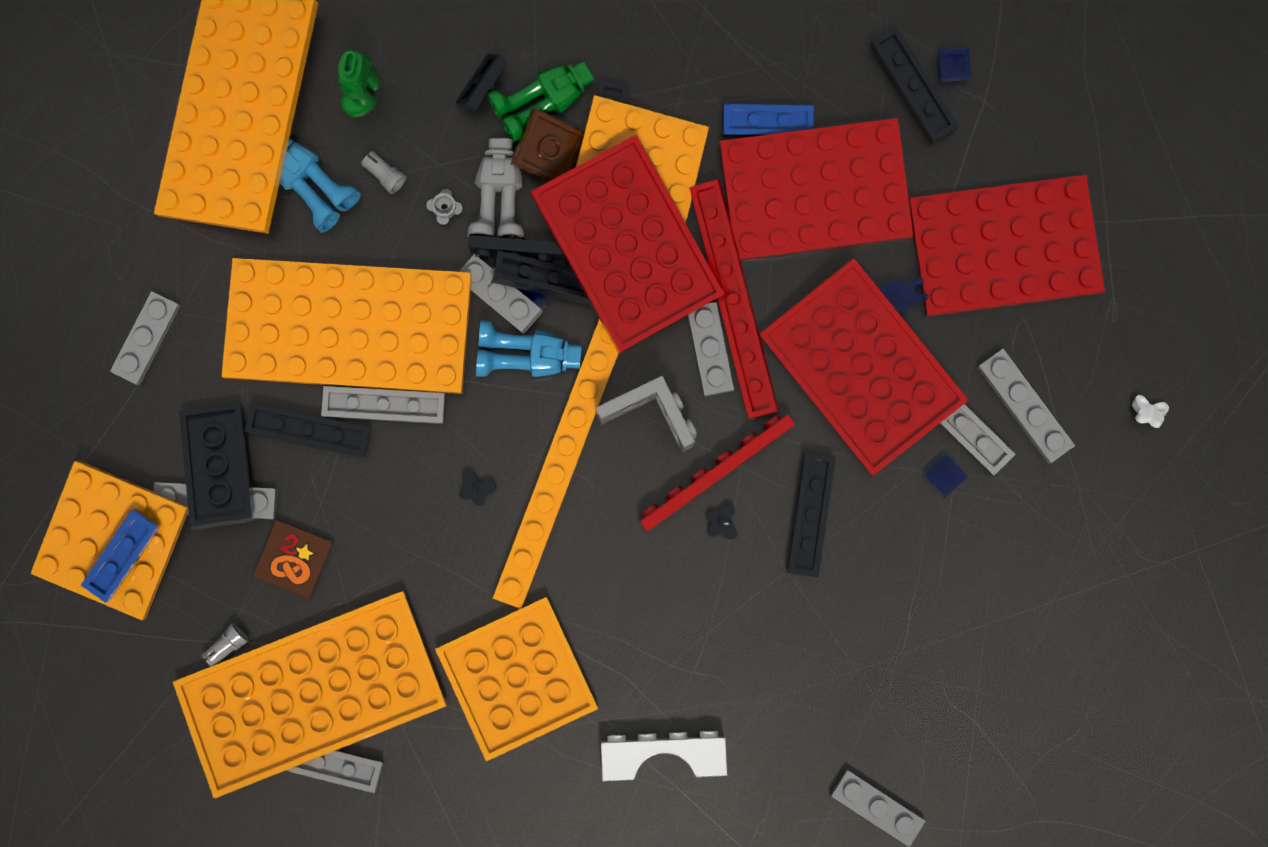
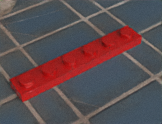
[640,415,795,533]

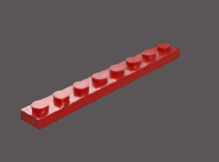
[689,179,780,419]

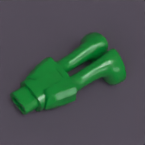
[338,51,380,117]
[487,61,594,143]

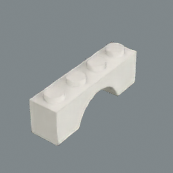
[601,731,727,781]

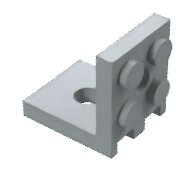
[596,376,697,452]

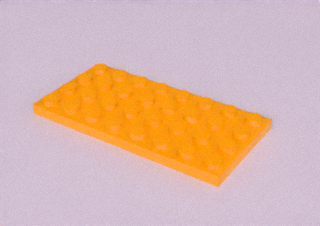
[154,0,319,234]
[221,258,472,394]
[173,591,447,798]

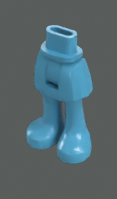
[280,139,361,233]
[476,320,582,377]

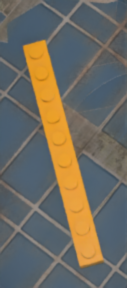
[493,319,619,609]

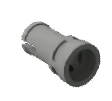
[361,151,407,194]
[202,623,249,667]

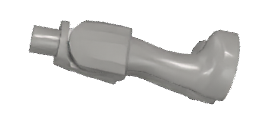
[467,138,524,239]

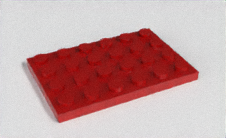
[719,118,913,260]
[530,134,724,353]
[909,175,1105,317]
[759,258,969,476]

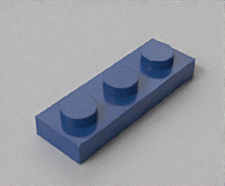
[723,104,814,136]
[81,509,161,603]

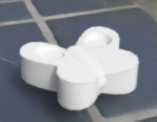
[1132,395,1169,428]

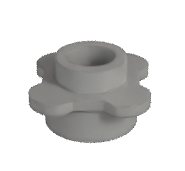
[427,189,463,225]

